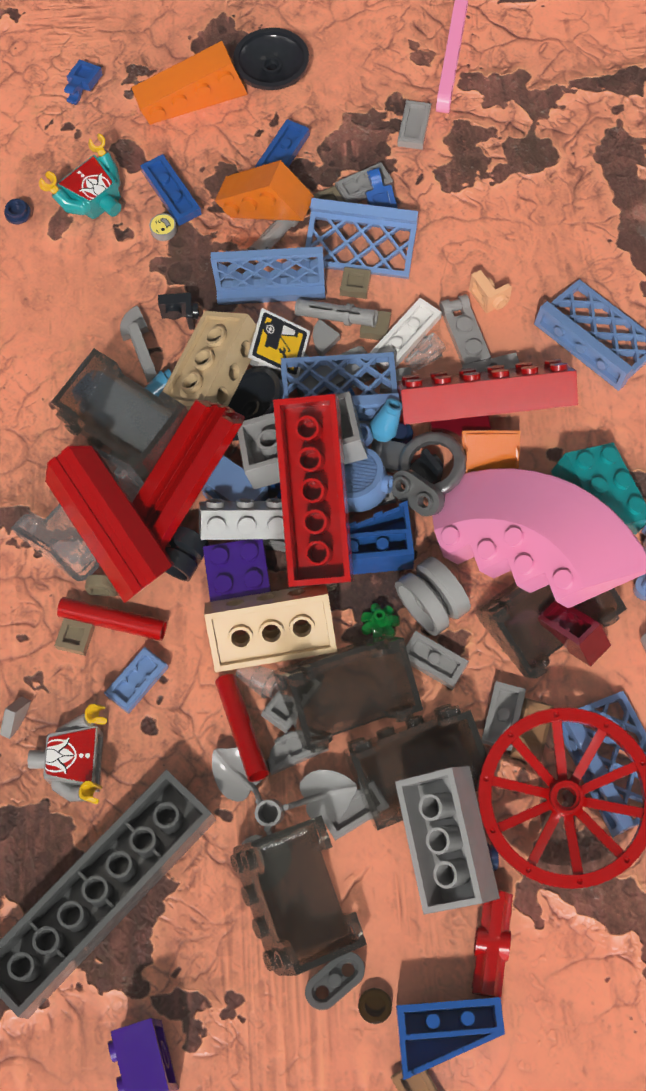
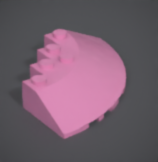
[432,468,646,608]

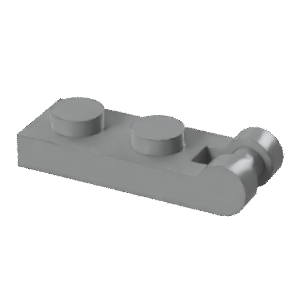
[439,294,491,365]

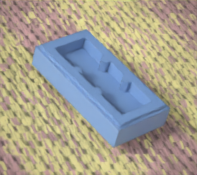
[104,647,169,714]

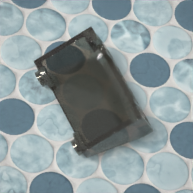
[475,582,627,679]
[273,635,423,753]

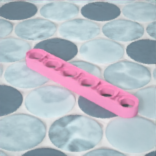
[436,0,468,114]

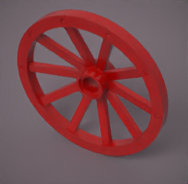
[478,708,646,889]

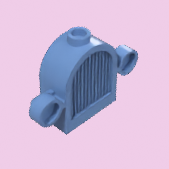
[345,423,394,512]

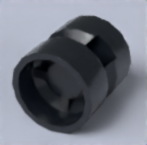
[165,526,210,582]

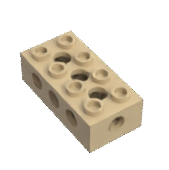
[157,311,256,422]
[204,584,337,673]

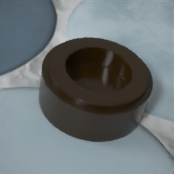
[358,988,392,1024]

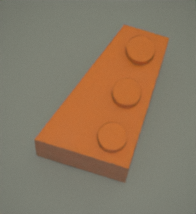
[215,160,314,221]

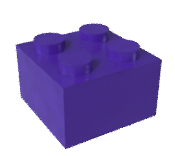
[203,539,271,602]
[108,1018,179,1091]

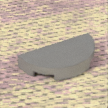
[268,730,329,775]

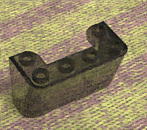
[51,348,188,481]
[343,704,487,830]
[230,815,367,976]

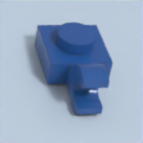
[64,59,103,105]
[365,168,397,208]

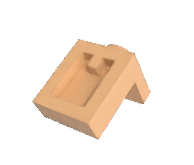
[469,270,512,313]

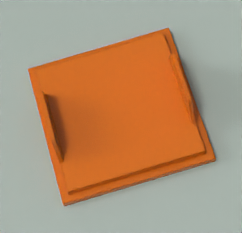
[462,430,521,473]

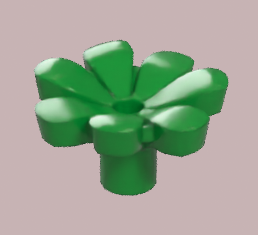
[361,603,400,642]

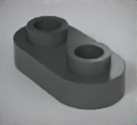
[392,469,445,516]
[305,952,365,1010]

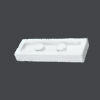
[369,298,442,371]

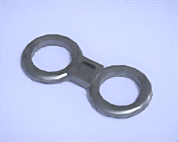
[359,421,467,495]

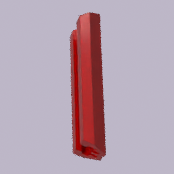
[132,400,245,550]
[45,445,174,603]

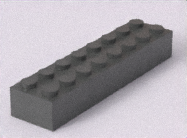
[0,769,216,1019]

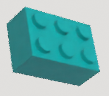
[551,442,646,535]

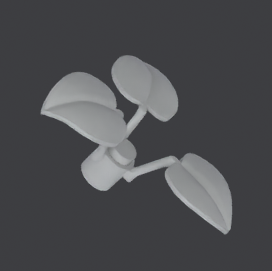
[212,748,357,895]

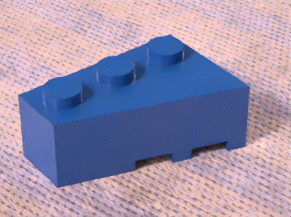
[349,500,414,575]
[396,997,505,1080]

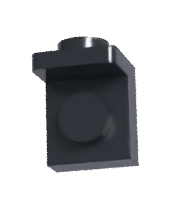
[158,292,199,330]
[401,448,443,488]

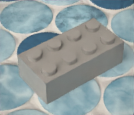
[238,391,368,489]
[395,766,500,915]

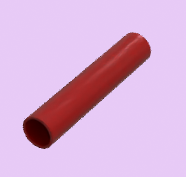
[57,597,167,641]
[215,674,269,782]

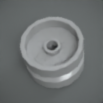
[395,557,471,636]

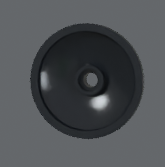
[233,28,309,90]
[228,367,283,441]

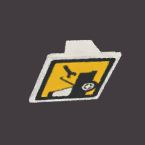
[247,308,311,379]

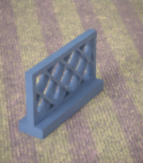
[304,198,419,279]
[211,246,325,305]
[534,279,646,391]
[281,352,400,421]
[562,691,646,837]

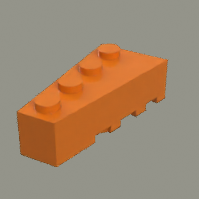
[131,41,248,125]

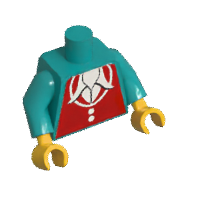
[39,133,122,219]

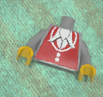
[27,704,107,804]

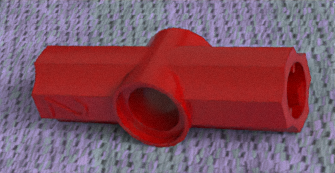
[471,891,513,998]

